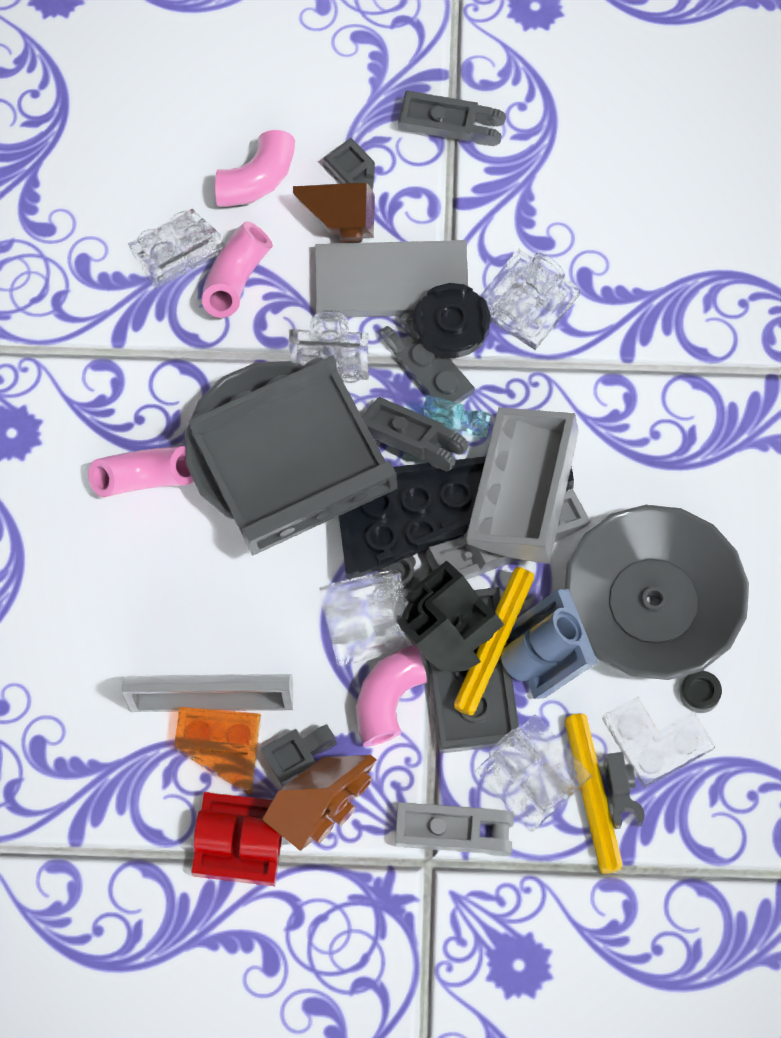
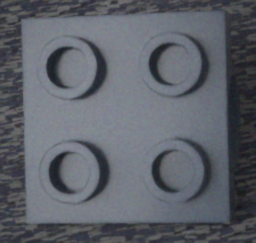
[501,589,598,699]

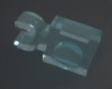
[422,395,491,438]

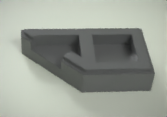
[323,138,375,191]

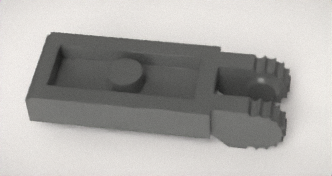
[398,90,506,147]
[380,312,475,414]
[362,397,469,471]

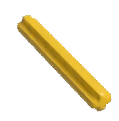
[454,567,534,715]
[565,713,622,874]

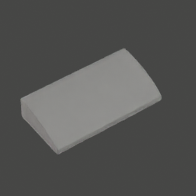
[466,407,579,564]
[122,674,293,712]

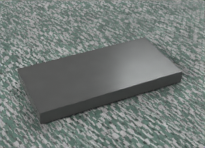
[427,587,521,754]

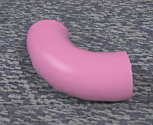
[215,130,295,207]
[202,221,273,318]
[88,446,194,498]
[355,645,427,747]

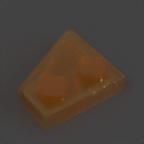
[174,707,262,794]

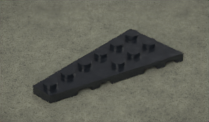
[339,456,574,583]

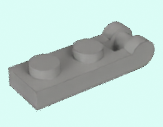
[395,802,514,857]

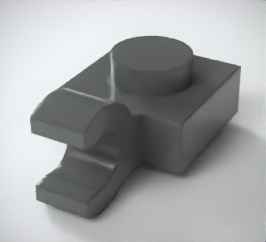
[261,724,337,787]
[604,752,645,830]

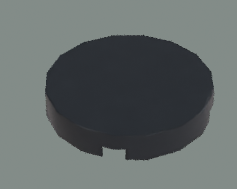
[413,283,491,358]

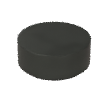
[680,670,722,713]

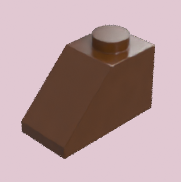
[293,182,375,243]

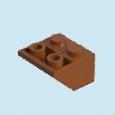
[262,754,377,851]

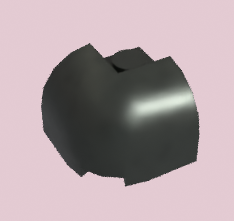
[397,560,505,672]

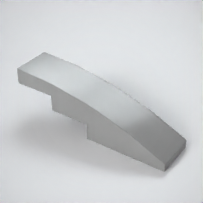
[425,489,591,580]

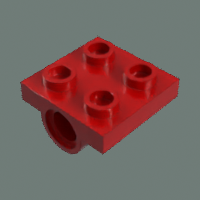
[191,792,282,887]

